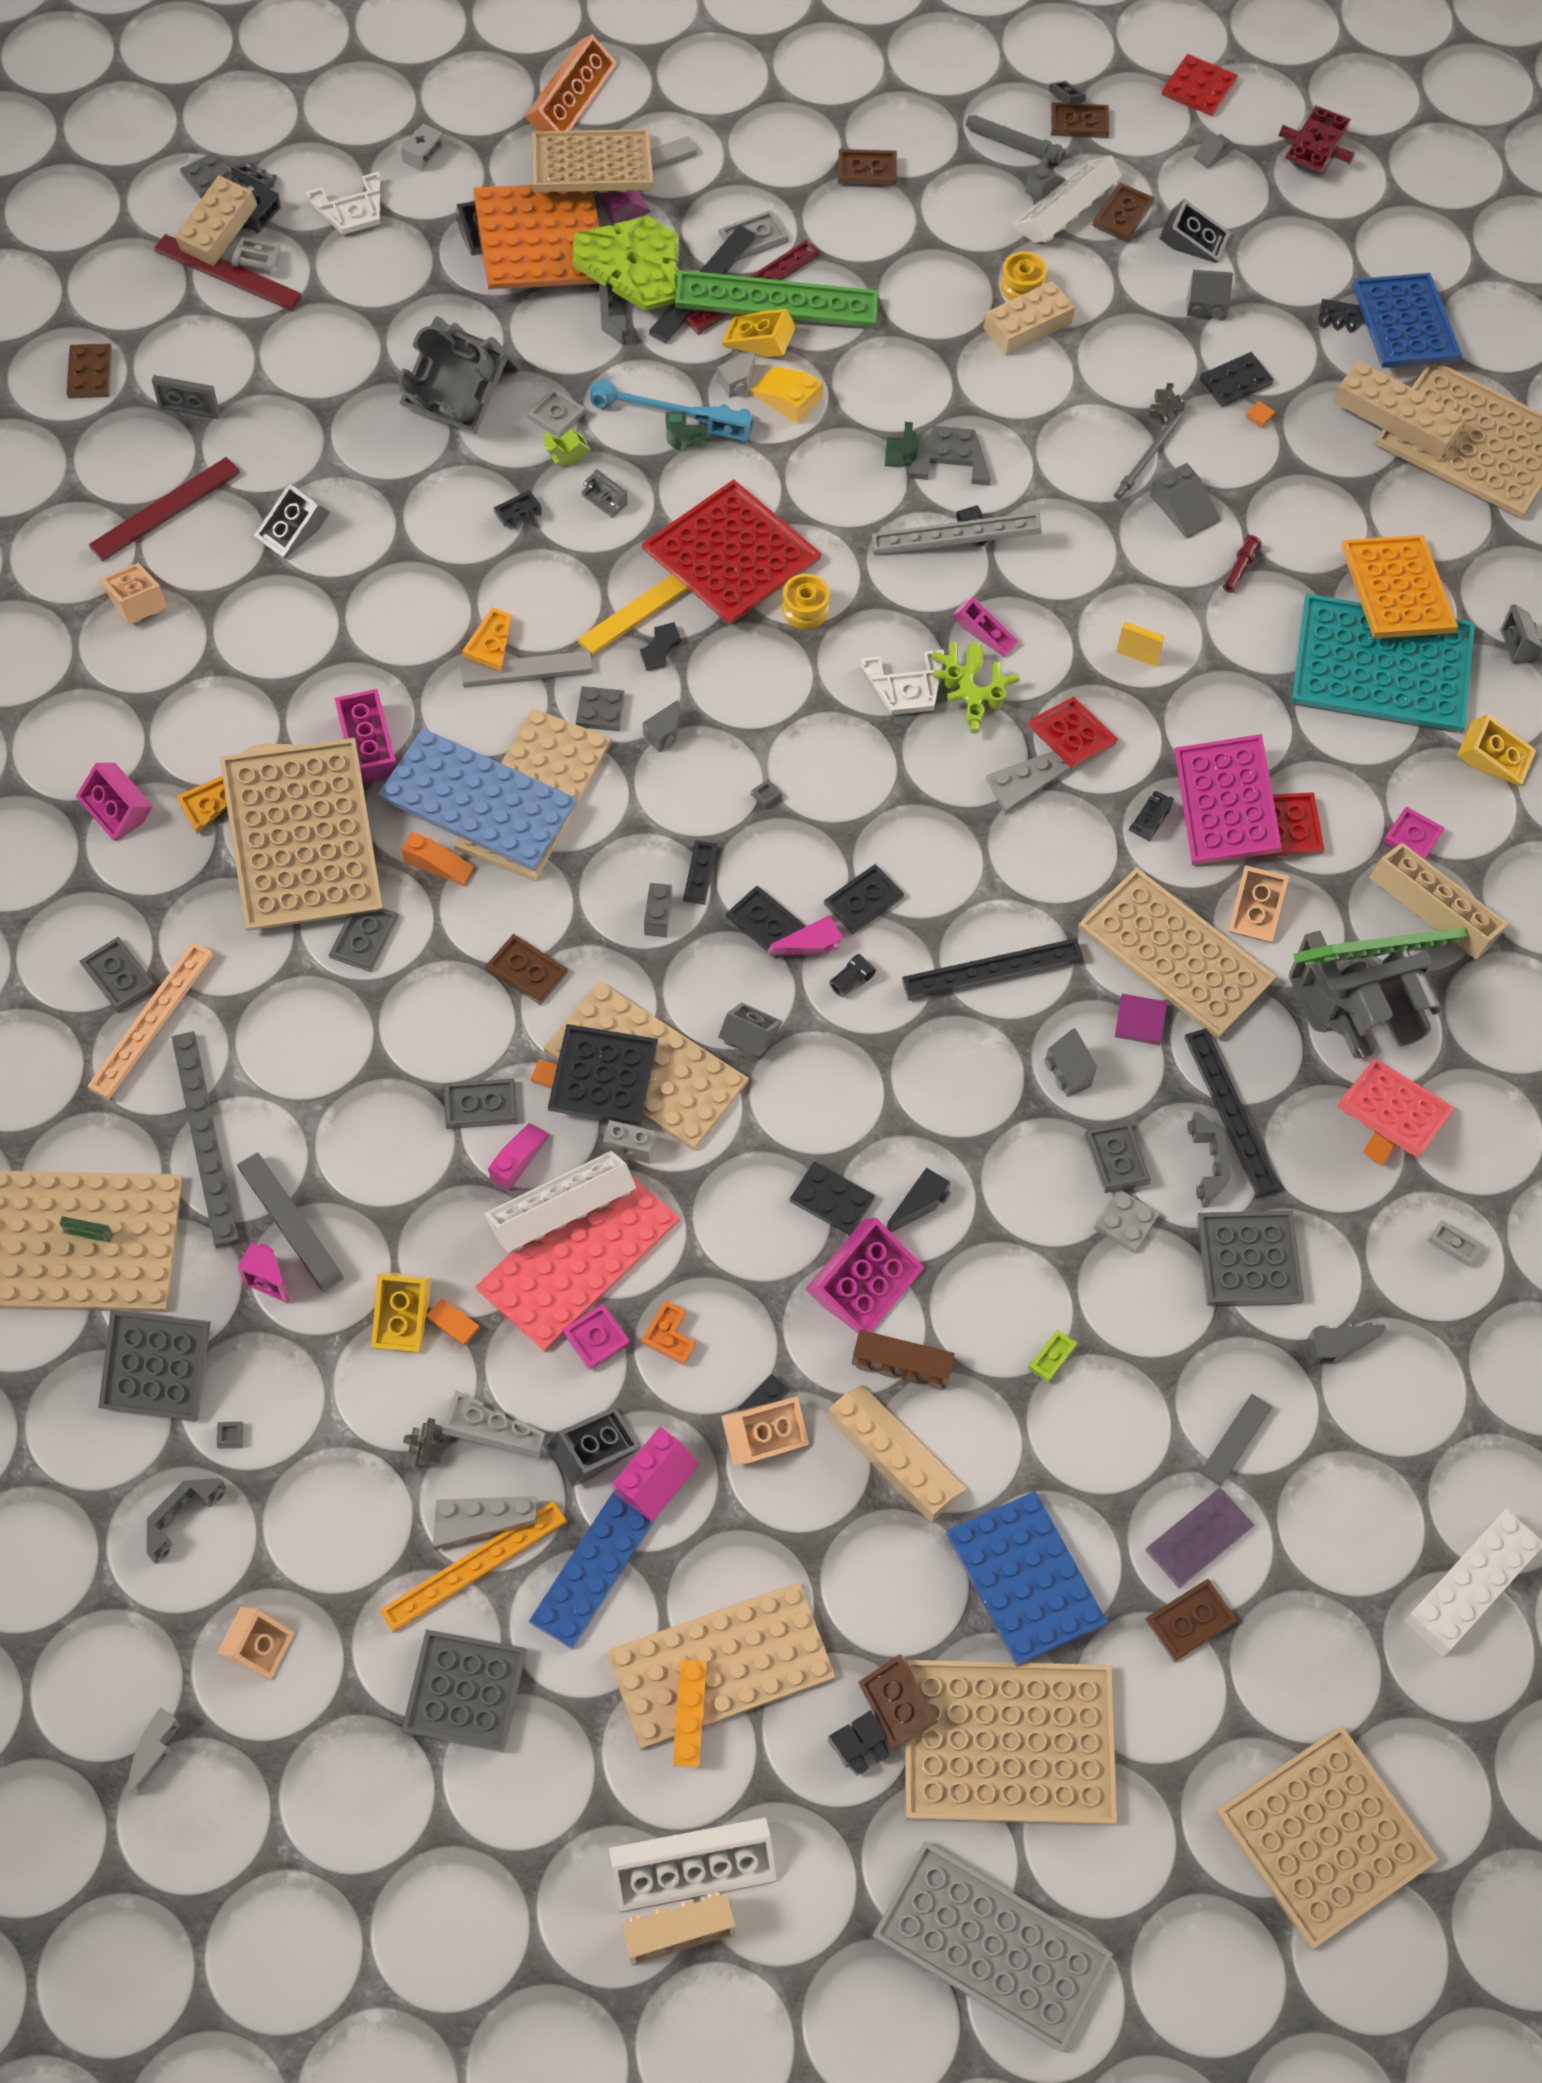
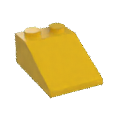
[722,309,796,357]
[749,366,823,424]
[1457,714,1536,786]
[371,1272,432,1352]

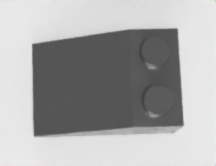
[1150,463,1221,539]
[254,484,330,558]

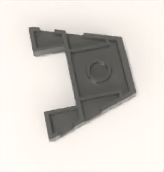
[910,426,991,486]

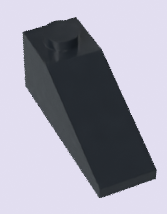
[887,1167,951,1233]

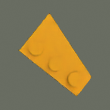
[462,607,512,672]
[176,776,227,835]

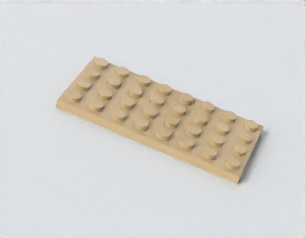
[454,708,612,882]
[1078,867,1277,1040]
[544,981,749,1151]
[607,1582,835,1750]

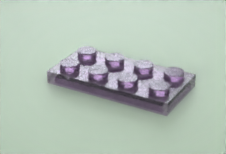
[1145,1487,1254,1589]

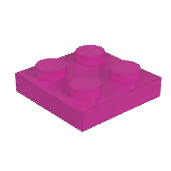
[1383,806,1445,860]
[562,1304,630,1371]

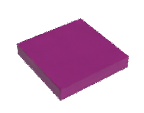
[1114,993,1167,1045]

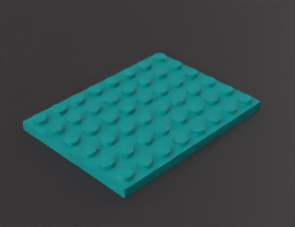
[1291,594,1475,733]

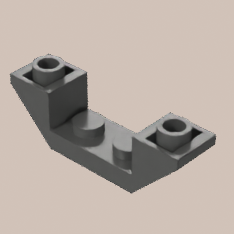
[599,283,630,345]
[1188,1112,1231,1208]
[147,1478,227,1563]

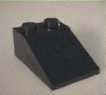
[1159,199,1231,263]
[456,201,482,256]
[547,1406,641,1487]

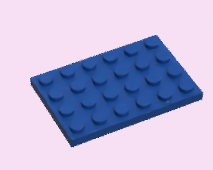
[1352,273,1462,368]
[946,1491,1108,1667]

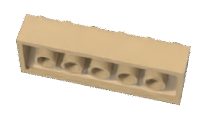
[1369,843,1509,960]
[827,1385,967,1523]

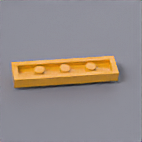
[673,1660,707,1768]

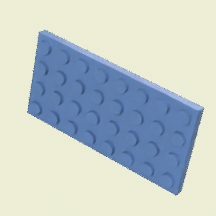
[377,728,577,871]

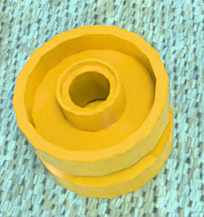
[1001,252,1047,301]
[782,574,830,630]

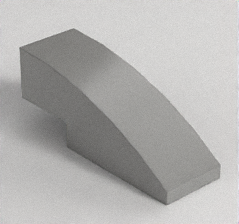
[128,1707,181,1796]

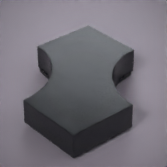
[640,622,681,671]

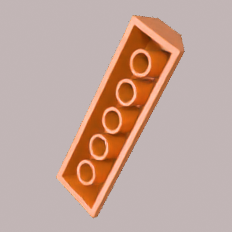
[524,34,617,131]

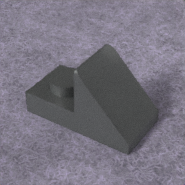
[1194,132,1235,169]

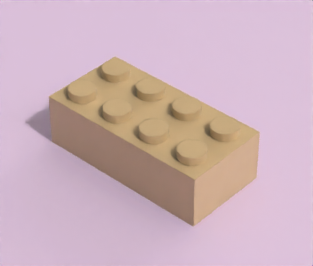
[175,175,257,266]
[984,281,1075,355]
[622,1892,736,1966]

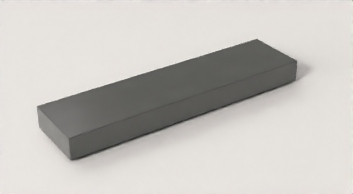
[1200,1394,1273,1487]

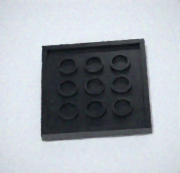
[548,1024,658,1126]

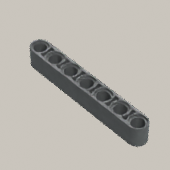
[237,1152,344,1292]

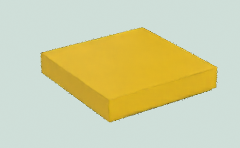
[1116,622,1165,667]

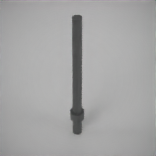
[1114,413,1182,500]

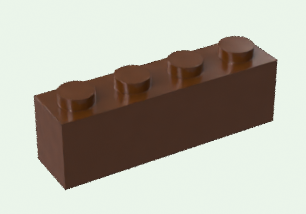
[851,1329,955,1389]

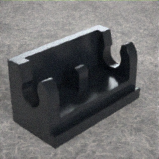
[1129,791,1174,842]

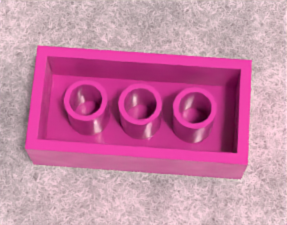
[334,689,397,783]

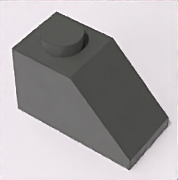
[1025,165,1066,201]
[643,700,680,752]

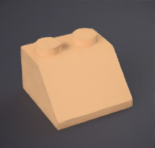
[217,1606,295,1680]

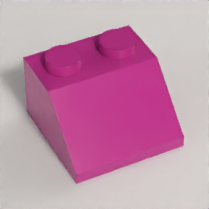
[238,1243,290,1304]

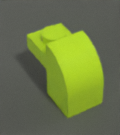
[542,428,591,466]

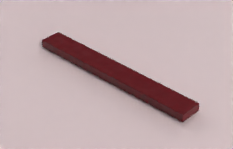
[154,234,302,311]
[685,240,819,335]
[89,456,240,562]

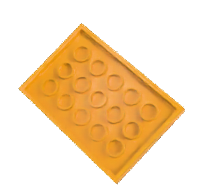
[1341,535,1458,639]

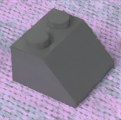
[1186,270,1233,318]
[1500,604,1542,664]
[718,1002,782,1057]
[1045,1028,1097,1097]

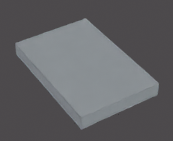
[718,210,789,260]

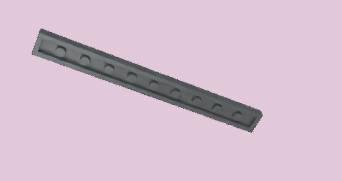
[171,1031,239,1248]

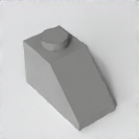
[717,352,755,397]

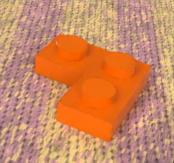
[641,1300,696,1366]

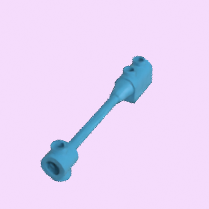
[590,379,754,442]

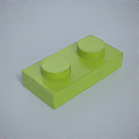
[1028,1329,1077,1383]

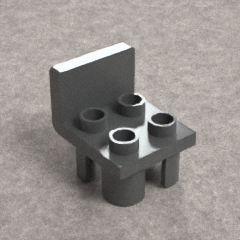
[398,316,524,435]
[1289,930,1441,1059]

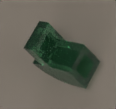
[665,412,707,451]
[885,422,920,467]

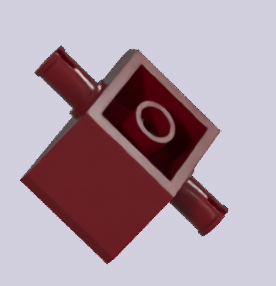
[1279,105,1355,174]

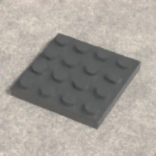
[1197,1210,1304,1306]
[98,1308,211,1421]
[401,1629,527,1753]

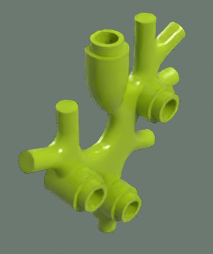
[931,642,1020,734]

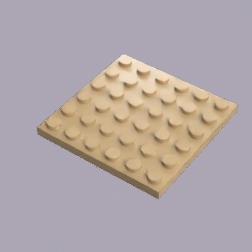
[532,129,653,194]
[1216,1725,1439,1951]

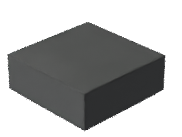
[751,779,782,809]
[217,1421,244,1449]

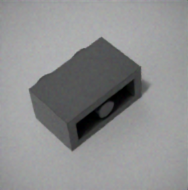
[644,883,673,938]

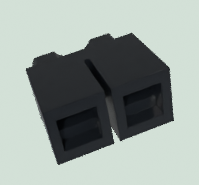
[828,1710,890,1776]

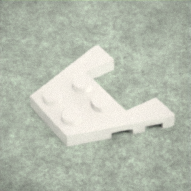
[305,172,380,235]
[861,650,944,715]

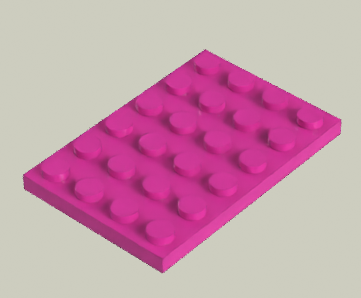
[1174,734,1282,866]

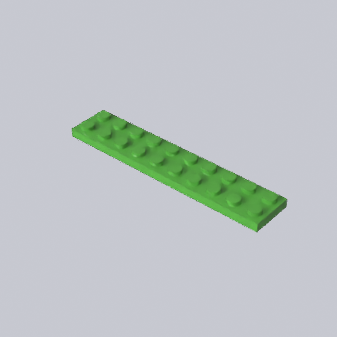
[675,270,878,328]
[1293,927,1468,966]

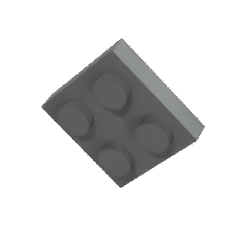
[180,152,235,199]
[576,686,625,731]

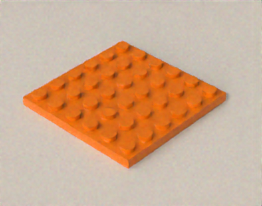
[473,185,599,289]

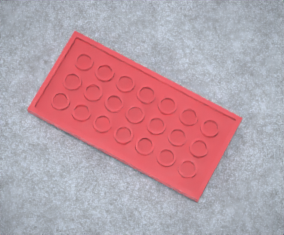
[475,1175,680,1352]

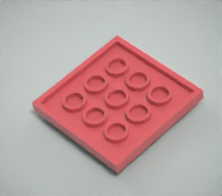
[1337,1058,1455,1158]

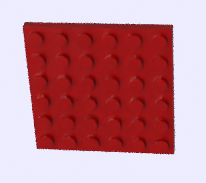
[642,479,821,625]

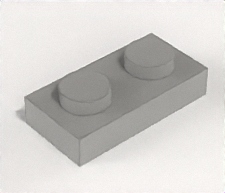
[1428,1220,1483,1267]

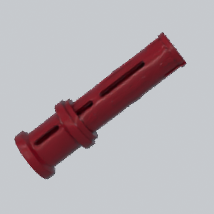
[1223,535,1262,593]

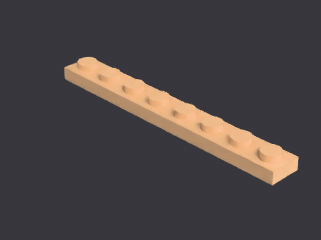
[87,942,213,1100]

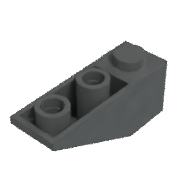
[1308,1322,1385,1365]

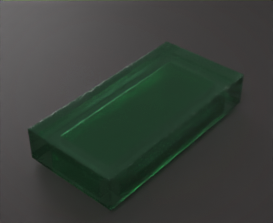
[59,1216,113,1243]

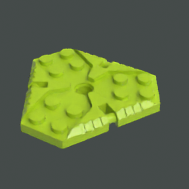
[572,216,679,311]

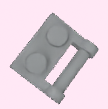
[232,237,280,274]

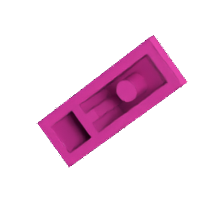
[951,597,1018,657]
[767,915,843,955]
[488,1123,549,1191]

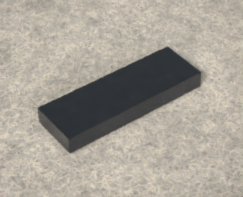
[683,840,717,905]

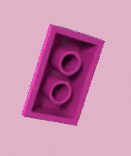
[76,763,153,841]
[612,1426,699,1522]

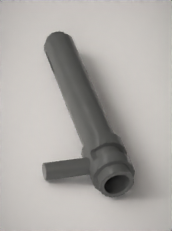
[966,115,1066,167]

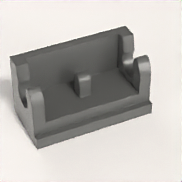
[581,469,628,518]

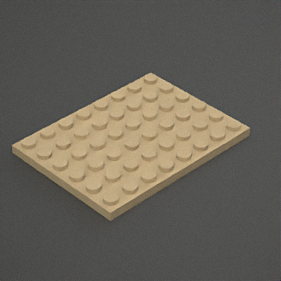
[1374,363,1542,518]
[220,738,383,931]
[0,1170,183,1312]
[905,1660,1117,1825]

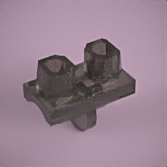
[1149,383,1186,425]
[403,1418,446,1468]

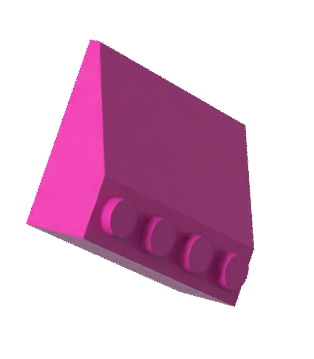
[805,1218,925,1333]

